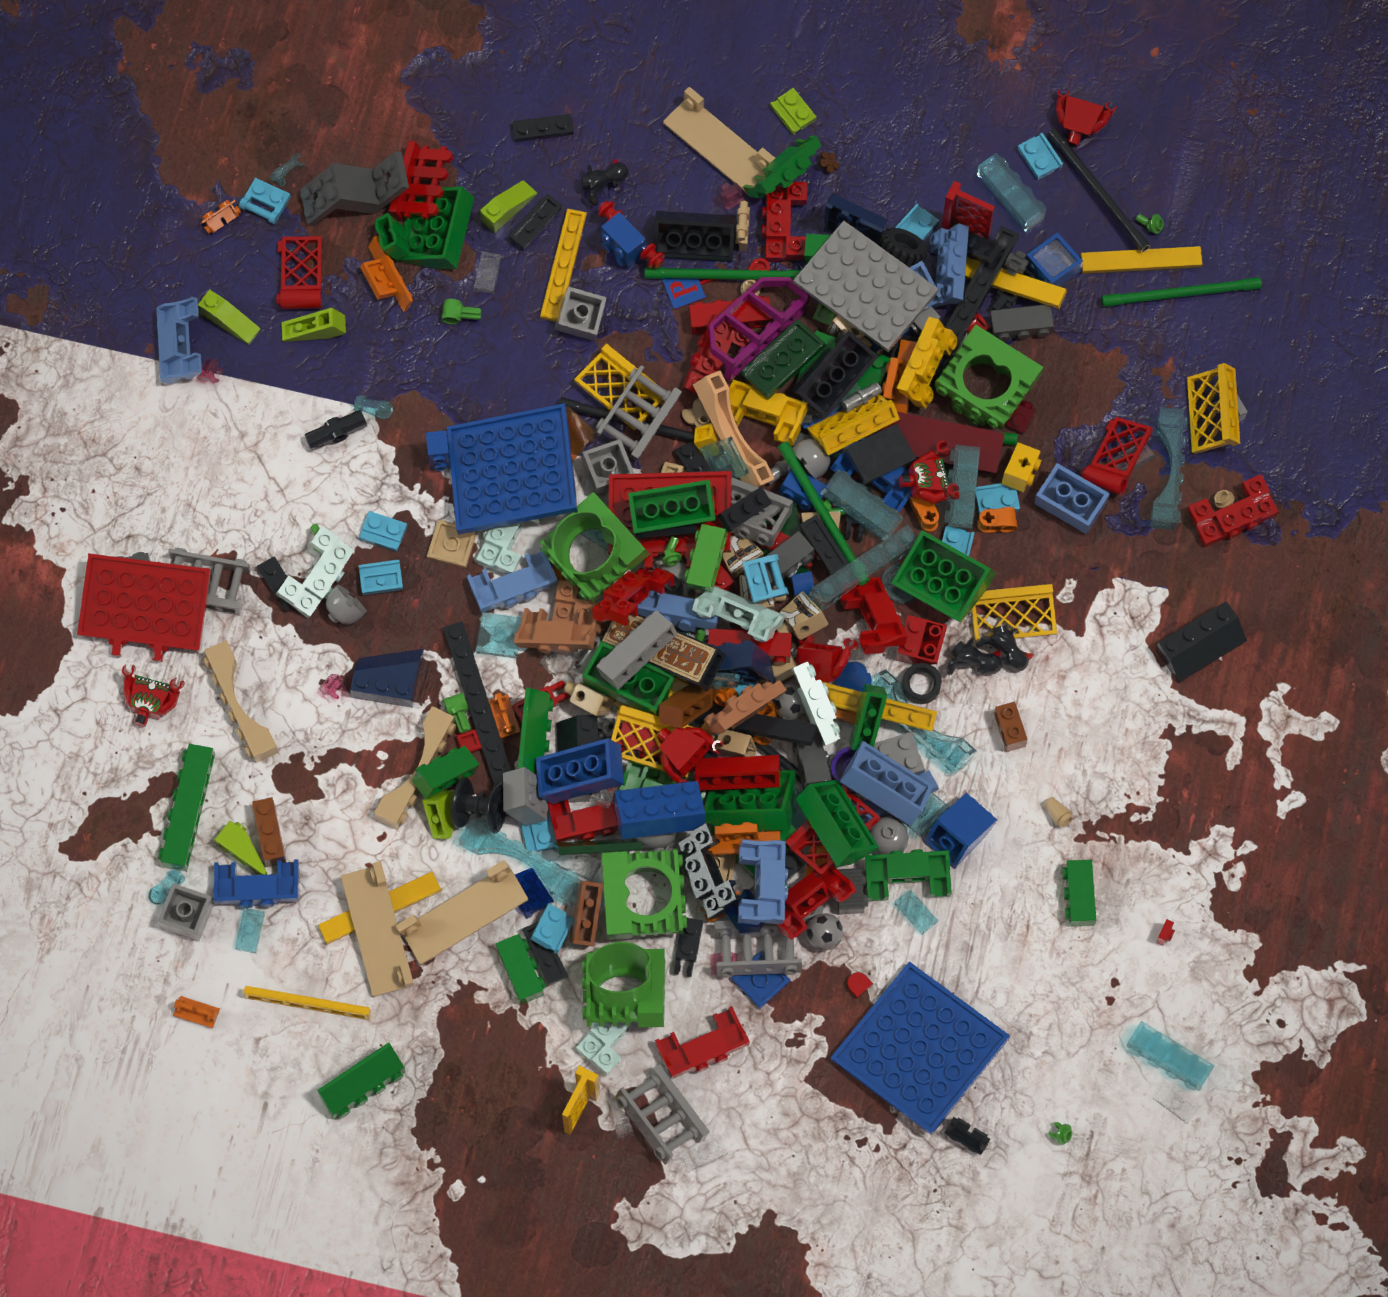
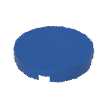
[835,662,872,692]

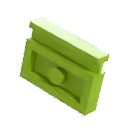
[770,88,817,135]

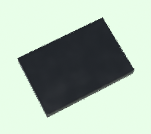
[844,424,916,485]

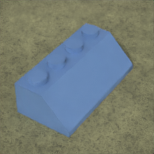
[840,741,933,826]

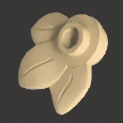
[682,398,712,427]

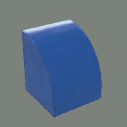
[791,572,816,601]

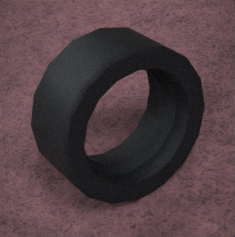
[902,663,942,704]

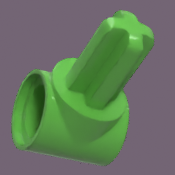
[442,299,482,324]
[443,692,471,733]

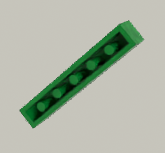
[158,743,215,872]

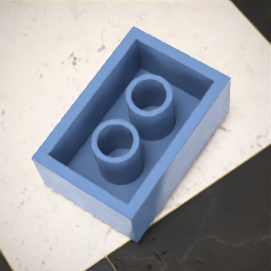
[1034,463,1110,534]

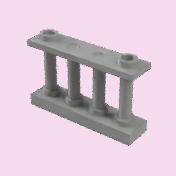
[595,365,682,461]
[168,548,251,616]
[715,920,802,977]
[615,1064,710,1165]

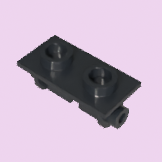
[944,1117,990,1155]

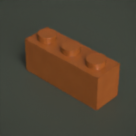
[658,684,713,728]
[252,797,287,867]
[570,880,603,946]

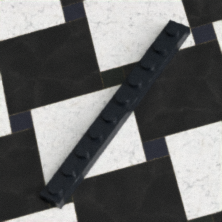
[929,226,1020,393]
[443,621,511,817]

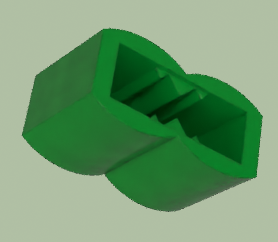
[375,213,409,261]

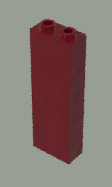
[881,412,1005,474]

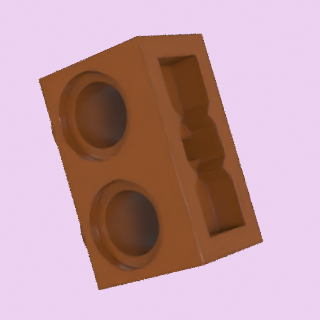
[994,701,1028,752]

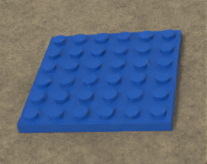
[447,403,577,535]
[831,961,1010,1136]

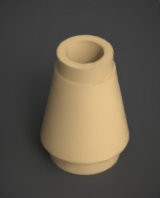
[1044,797,1074,828]

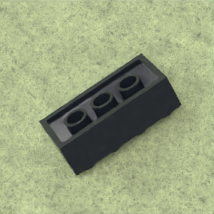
[654,211,736,262]
[792,329,879,418]
[1156,601,1247,683]
[556,715,601,803]

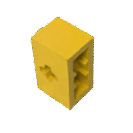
[1001,442,1042,493]

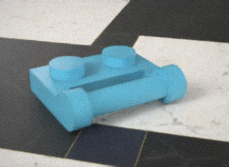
[239,178,291,224]
[742,554,789,603]

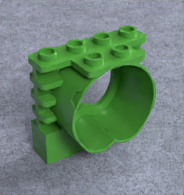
[935,325,1043,430]
[540,492,650,603]
[602,849,687,940]
[582,942,665,1027]

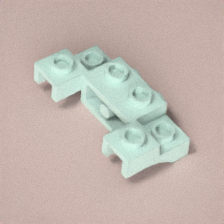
[476,519,541,574]
[276,526,354,618]
[692,586,785,642]
[791,662,840,746]
[576,986,665,1076]

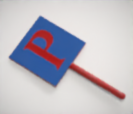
[662,268,735,310]

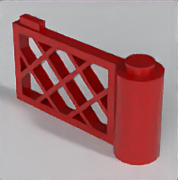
[276,236,322,309]
[1080,417,1153,495]

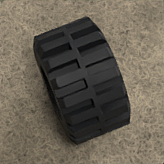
[877,228,929,268]

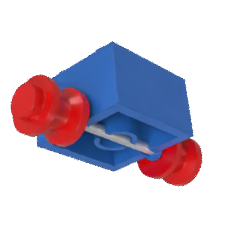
[598,201,665,270]

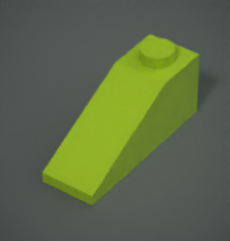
[480,180,537,233]
[198,289,261,345]
[282,308,346,342]
[214,820,268,875]

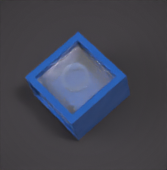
[1026,232,1083,287]

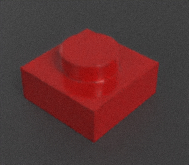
[1156,919,1175,946]

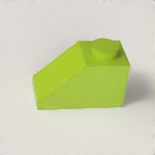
[422,790,454,839]

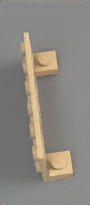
[663,87,775,193]
[395,860,528,965]
[341,861,414,997]

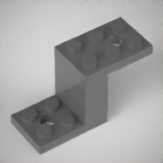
[300,151,409,226]

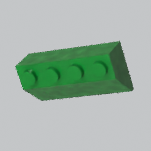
[628,480,716,534]
[582,641,675,716]
[518,688,554,775]
[796,780,879,867]
[317,1042,406,1119]

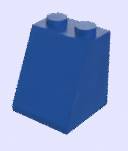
[924,793,997,869]

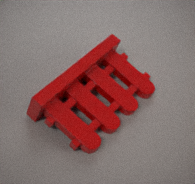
[389,141,454,221]

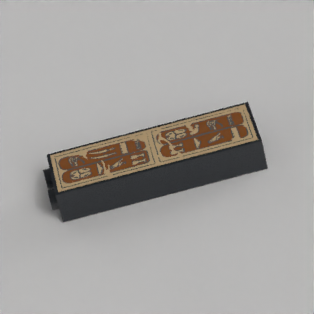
[600,614,726,692]

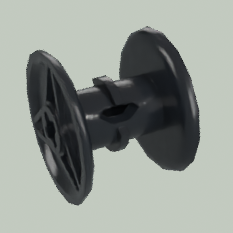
[451,777,507,834]

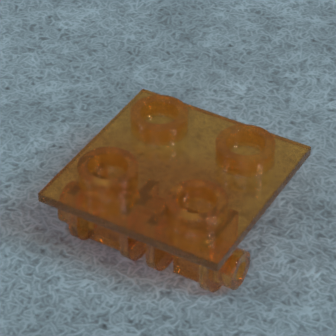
[567,406,597,461]

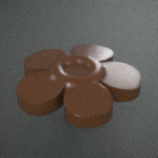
[819,151,839,173]

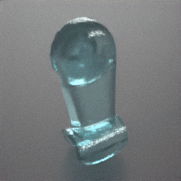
[270,153,305,187]
[354,395,393,419]
[148,869,185,905]

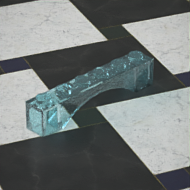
[1150,407,1188,530]
[808,525,918,611]
[872,669,977,774]
[459,819,580,906]

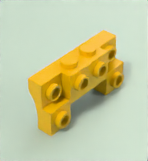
[897,317,957,409]
[729,380,808,446]

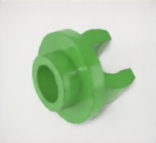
[1048,1122,1072,1145]

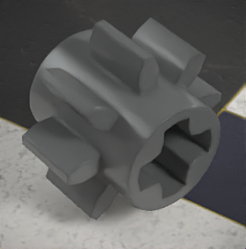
[1004,250,1029,276]
[598,718,622,740]

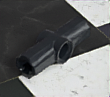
[305,409,367,451]

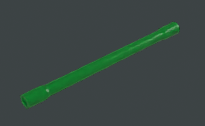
[645,267,802,280]
[1101,277,1262,307]
[778,441,870,586]

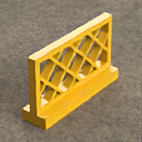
[574,343,665,431]
[1187,363,1240,454]
[807,394,900,455]
[971,584,1057,643]
[611,705,693,779]
[562,1065,600,1135]

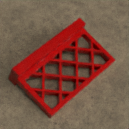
[941,181,995,240]
[785,784,881,877]

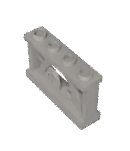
[731,478,793,547]

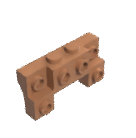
[552,580,610,636]
[513,608,602,654]
[701,680,787,736]

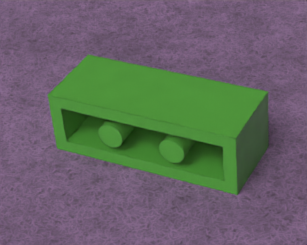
[684,524,728,593]

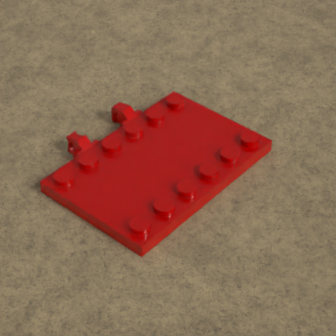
[608,471,732,570]
[77,553,211,662]

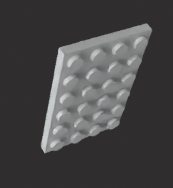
[793,221,939,352]

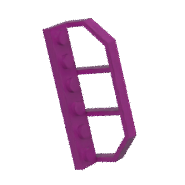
[708,277,810,381]

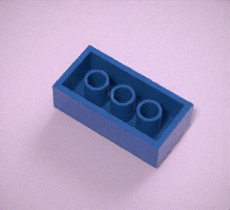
[536,738,624,804]
[614,781,705,839]

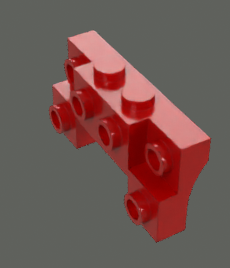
[762,182,807,263]
[682,314,754,395]
[1187,474,1279,547]
[592,568,674,626]
[837,577,908,655]
[547,788,619,843]
[775,861,857,940]
[655,1006,750,1079]

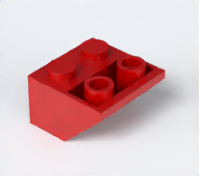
[896,615,947,665]

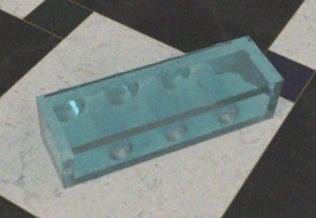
[977,153,1046,232]
[944,445,980,529]
[820,469,904,542]
[1126,1021,1215,1091]

